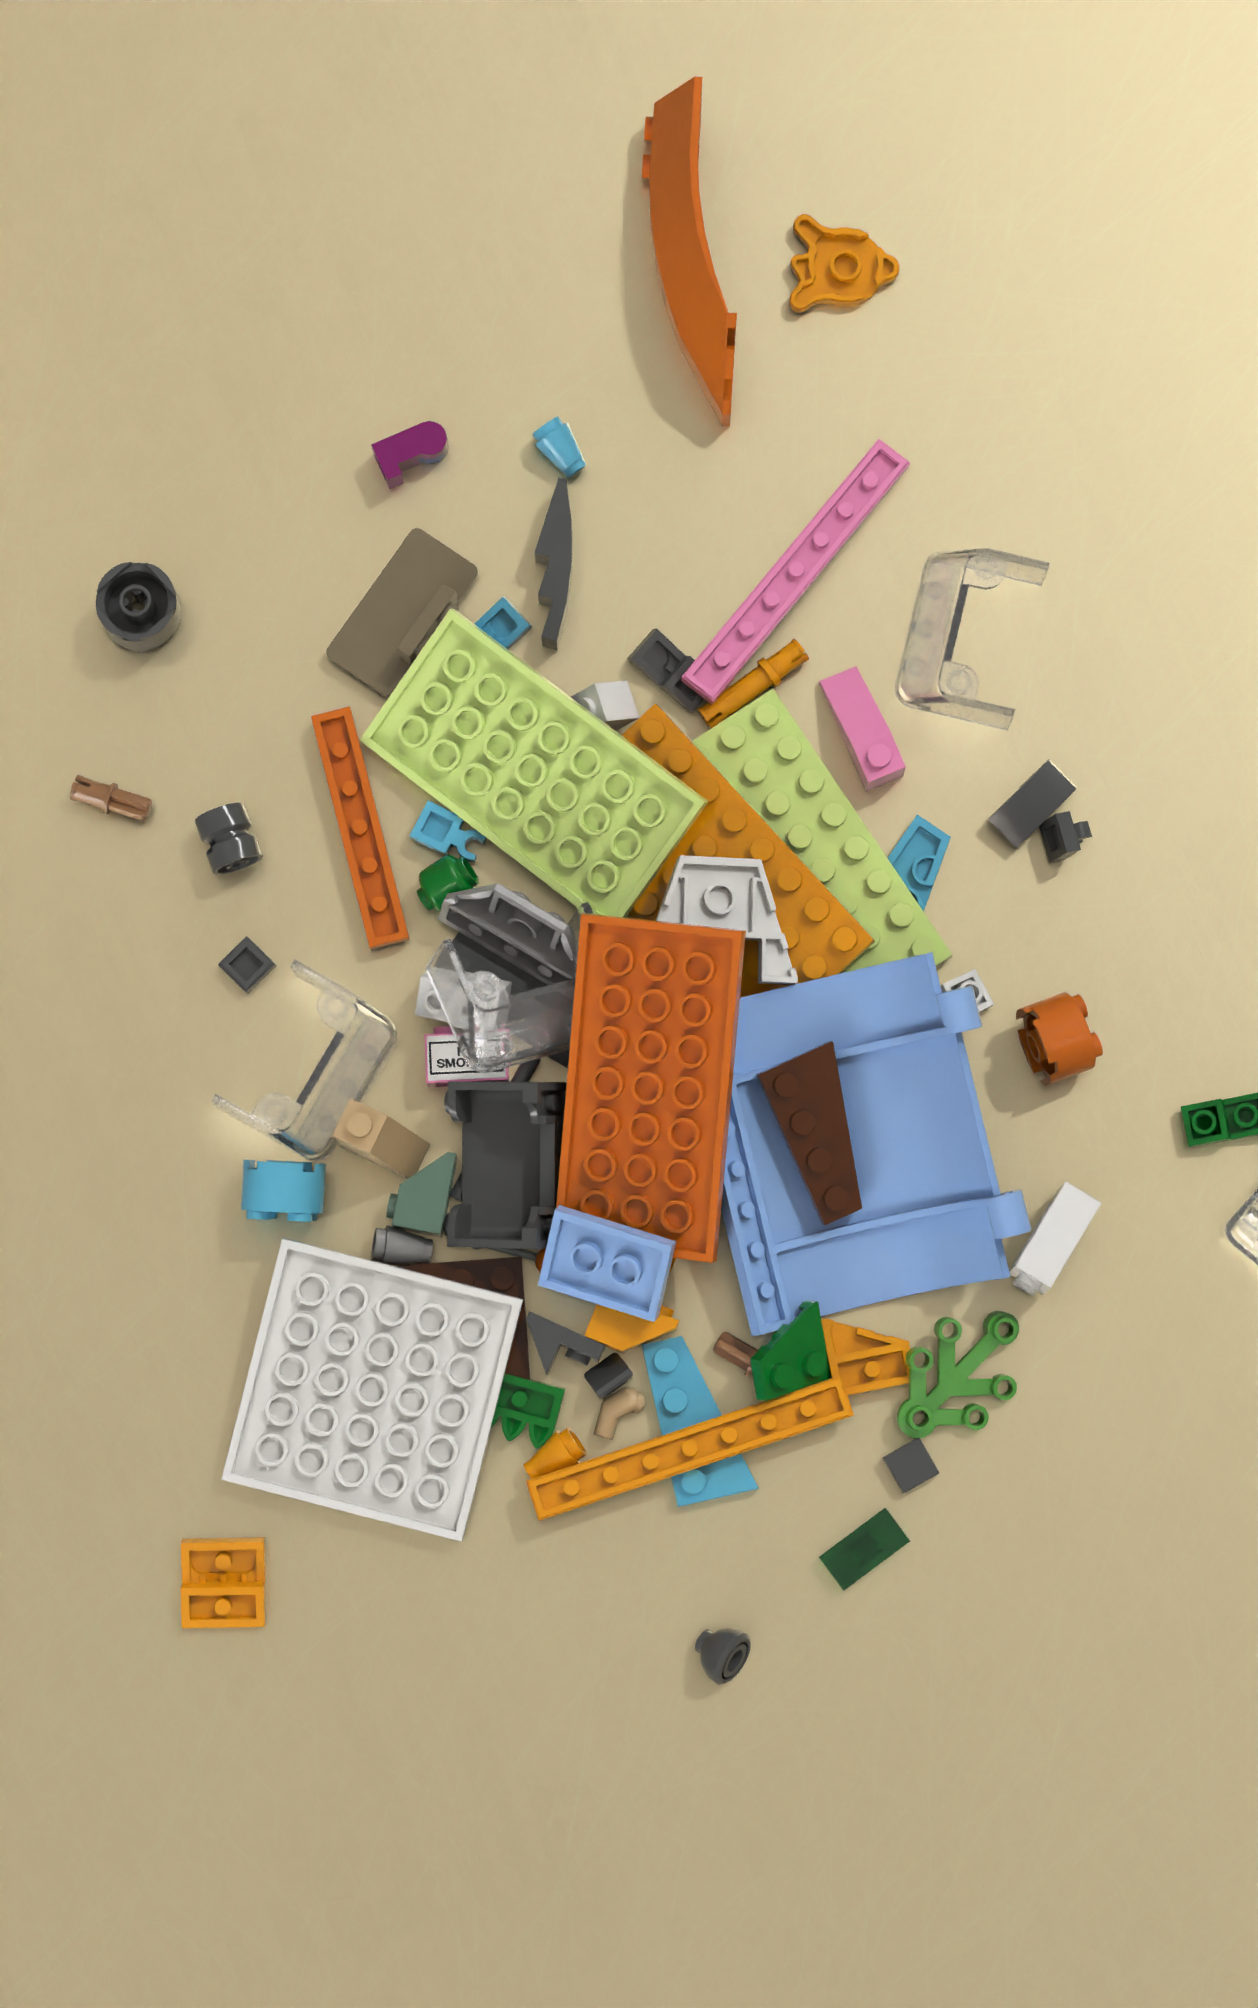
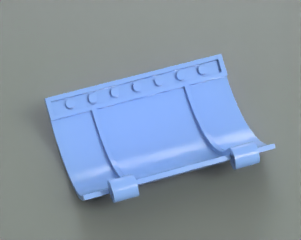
[721,952,1031,1336]

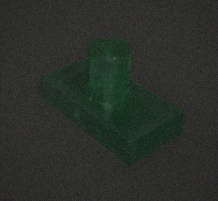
[819,1508,910,1591]

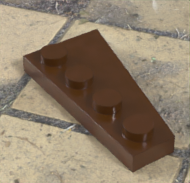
[756,1041,862,1225]

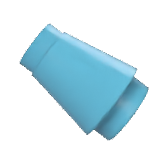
[532,416,587,478]

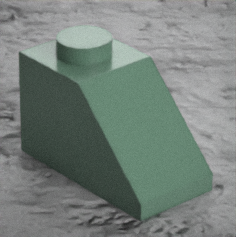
[386,1152,458,1238]

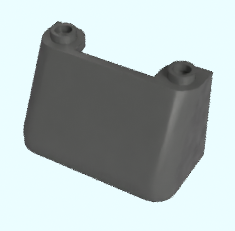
[444,1081,567,1249]

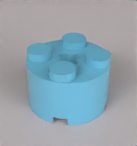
[241,1160,326,1222]

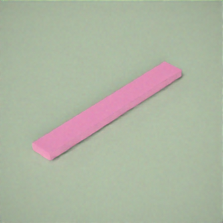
[681,439,910,705]

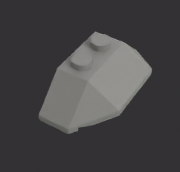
[438,883,578,1000]

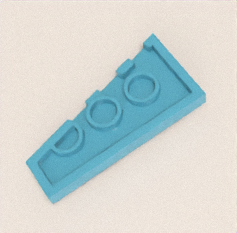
[888,815,951,912]

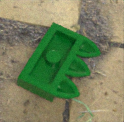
[491,1373,566,1449]

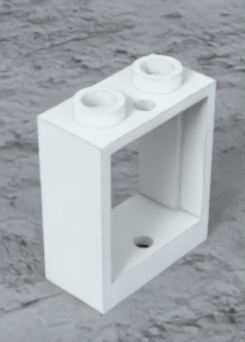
[1009,1182,1101,1296]

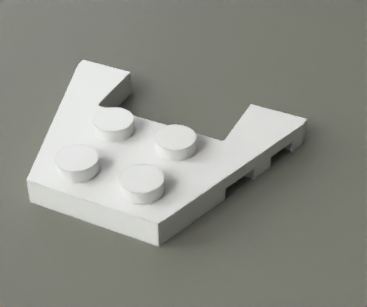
[655,855,798,985]

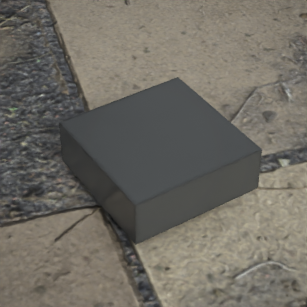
[218,936,276,995]
[883,1438,939,1494]

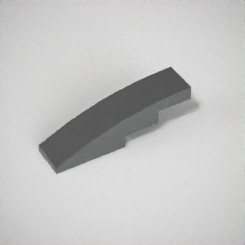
[535,478,572,651]

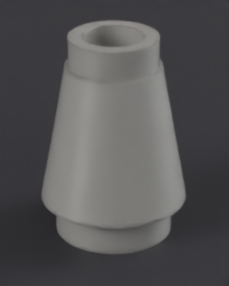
[371,1225,433,1265]

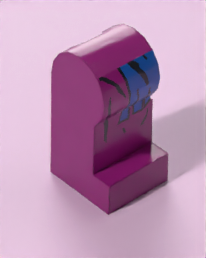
[371,421,449,489]

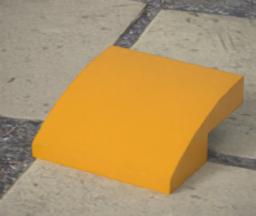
[180,1537,266,1628]

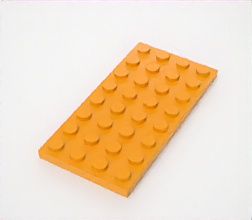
[621,703,875,998]

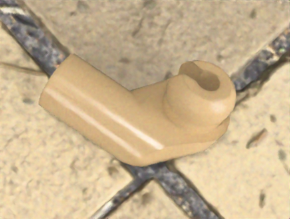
[593,1387,646,1440]

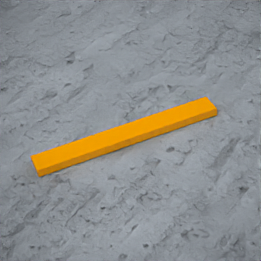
[526,1376,854,1521]

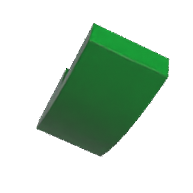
[1181,1093,1258,1147]

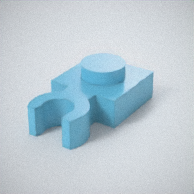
[409,800,486,863]

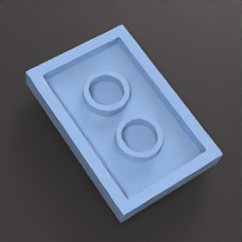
[538,1205,676,1322]

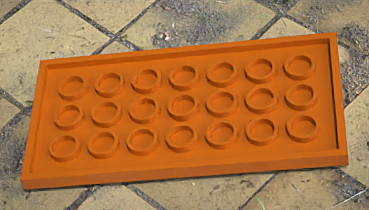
[556,913,746,1263]

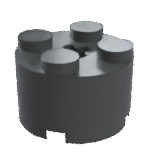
[96,562,182,653]

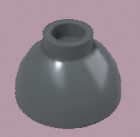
[695,1628,751,1685]

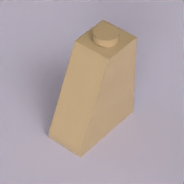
[332,1098,430,1179]

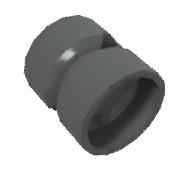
[195,802,263,875]

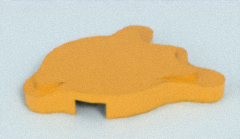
[789,214,900,313]

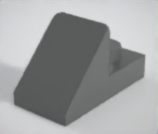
[526,1311,605,1376]

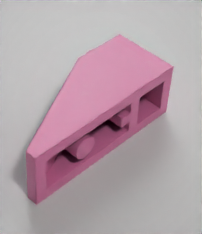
[819,666,906,792]

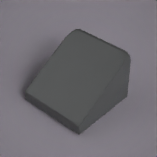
[584,1352,633,1399]

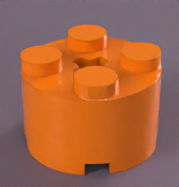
[1016,992,1103,1086]

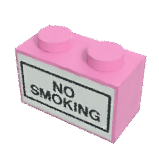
[424,1026,510,1088]

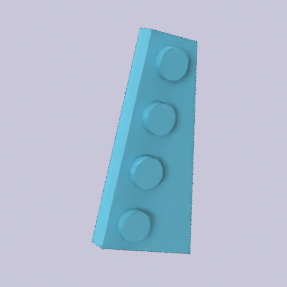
[642,1336,759,1507]

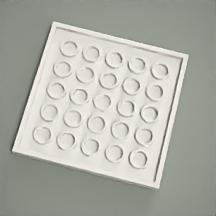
[221,1238,523,1542]

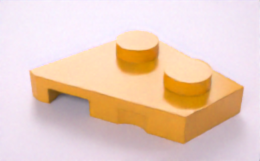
[821,1318,910,1396]

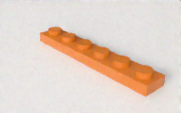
[311,706,410,950]

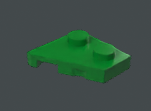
[750,1300,831,1401]

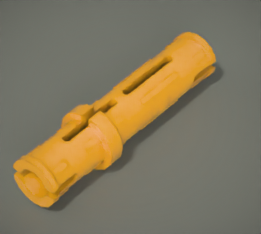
[697,639,809,729]

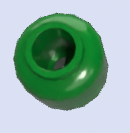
[417,854,479,912]

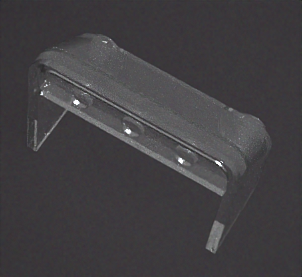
[895,548,1049,731]
[425,902,594,1073]
[211,959,397,1162]

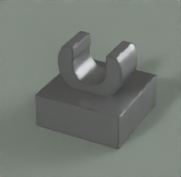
[1039,811,1092,863]

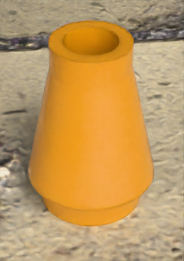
[523,1427,587,1479]

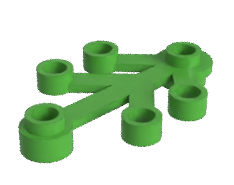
[897,1311,1019,1438]

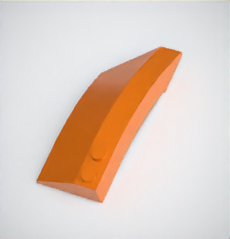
[642,76,737,426]

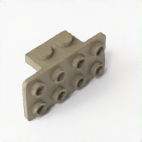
[326,528,478,697]

